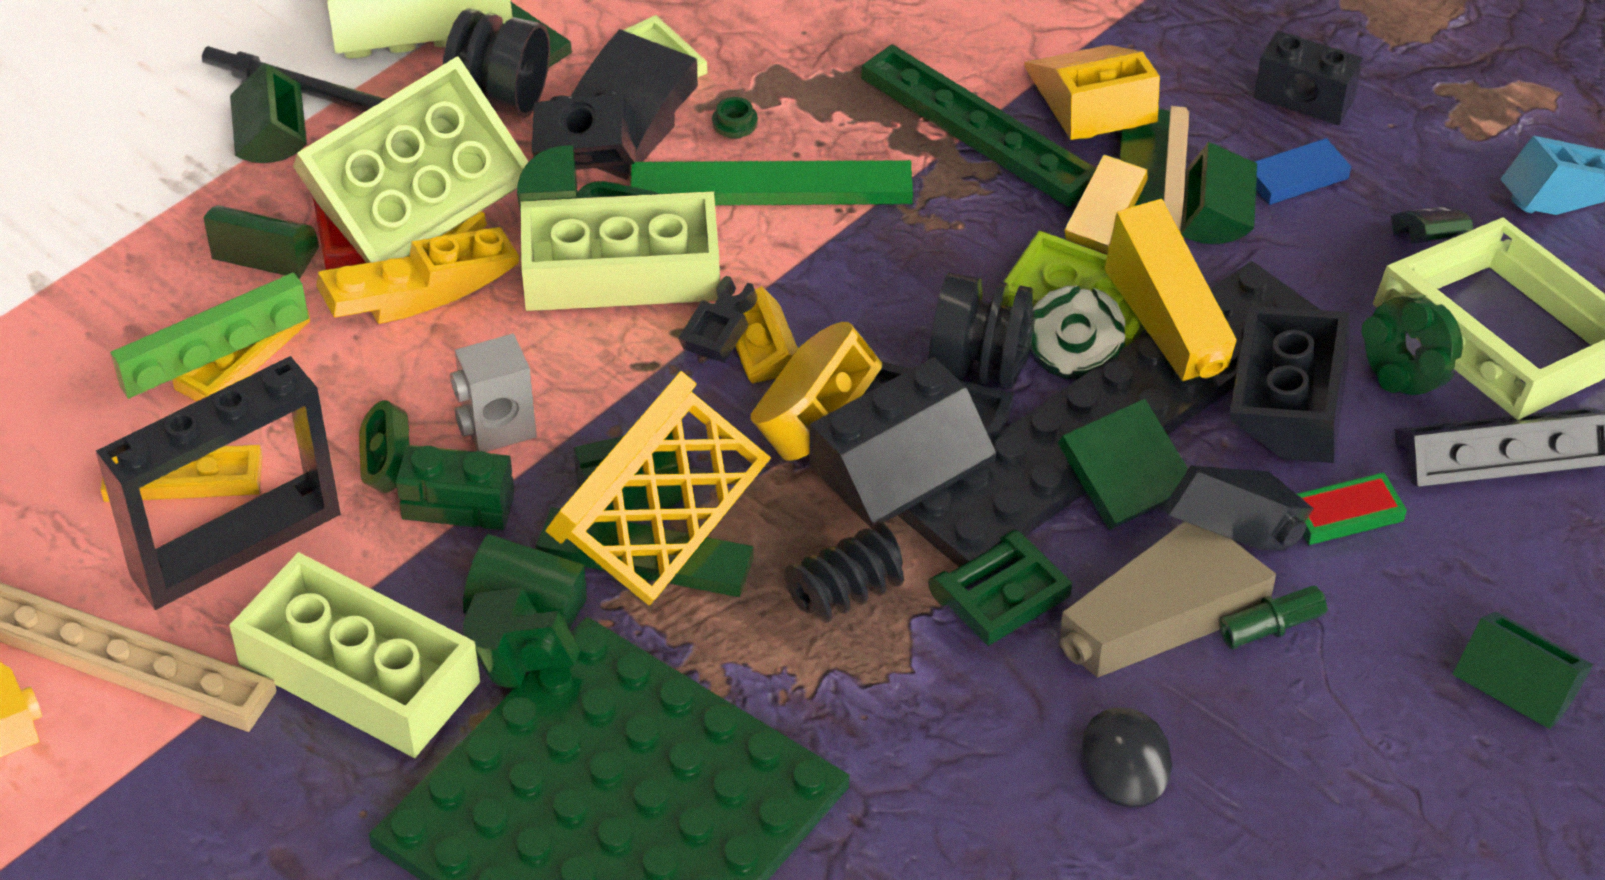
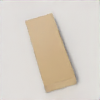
[1163,106,1189,232]

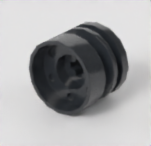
[442,8,550,118]
[928,272,1035,390]

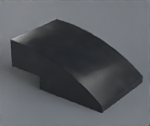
[571,29,698,180]

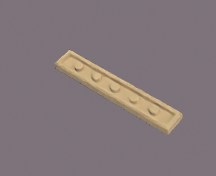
[0,582,277,732]

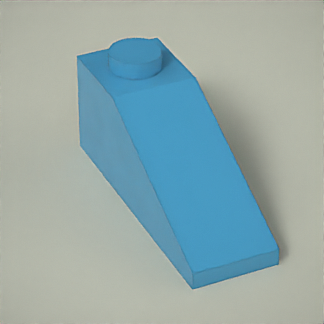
[1501,135,1605,215]

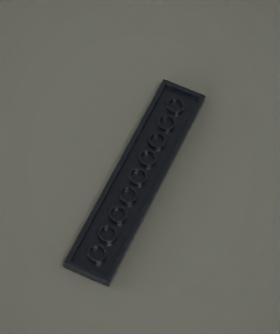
[898,261,1321,567]

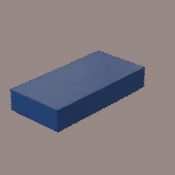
[1255,138,1351,205]

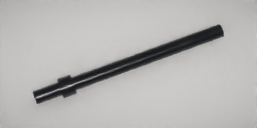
[202,46,386,112]

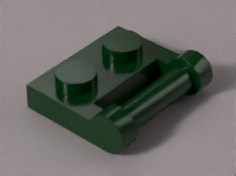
[928,529,1072,646]

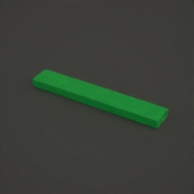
[631,160,913,205]

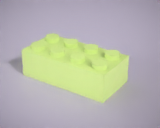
[521,192,720,311]
[230,552,480,758]

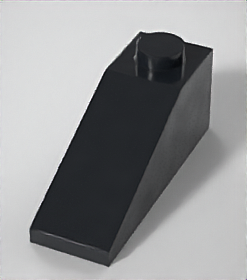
[1162,465,1314,551]

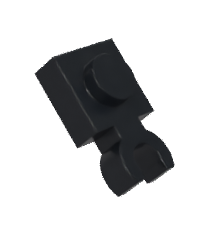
[678,276,758,363]

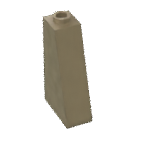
[1059,522,1276,678]

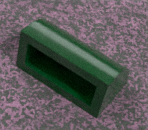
[230,62,307,163]
[1181,142,1257,244]
[517,145,578,214]
[203,205,319,279]
[463,534,587,629]
[1452,611,1593,729]

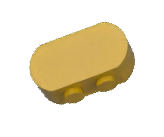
[750,322,882,461]

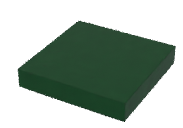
[1057,399,1188,530]

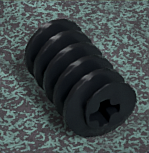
[785,522,904,623]

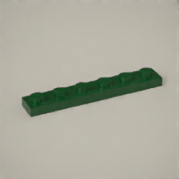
[861,44,1097,207]

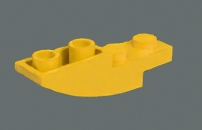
[316,227,520,324]

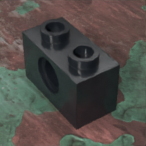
[1254,30,1363,126]
[532,91,637,170]

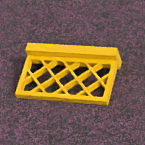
[545,371,771,606]

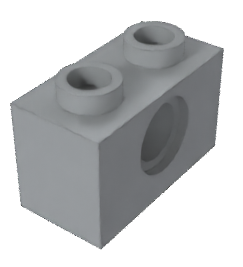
[450,333,537,452]

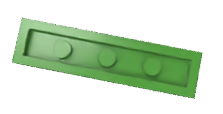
[110,272,309,399]

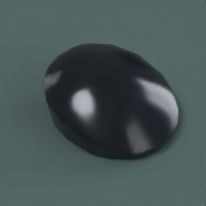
[1082,707,1172,808]

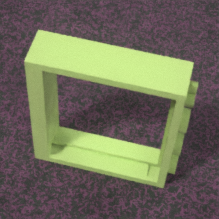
[1373,217,1605,420]

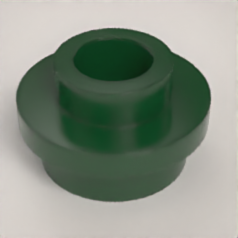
[712,97,758,139]

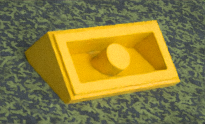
[735,286,798,384]

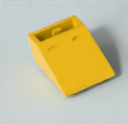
[1025,45,1160,140]

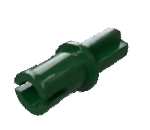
[1219,585,1328,650]

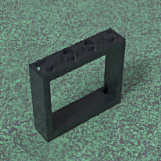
[96,356,341,610]

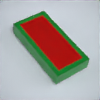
[1297,472,1407,545]

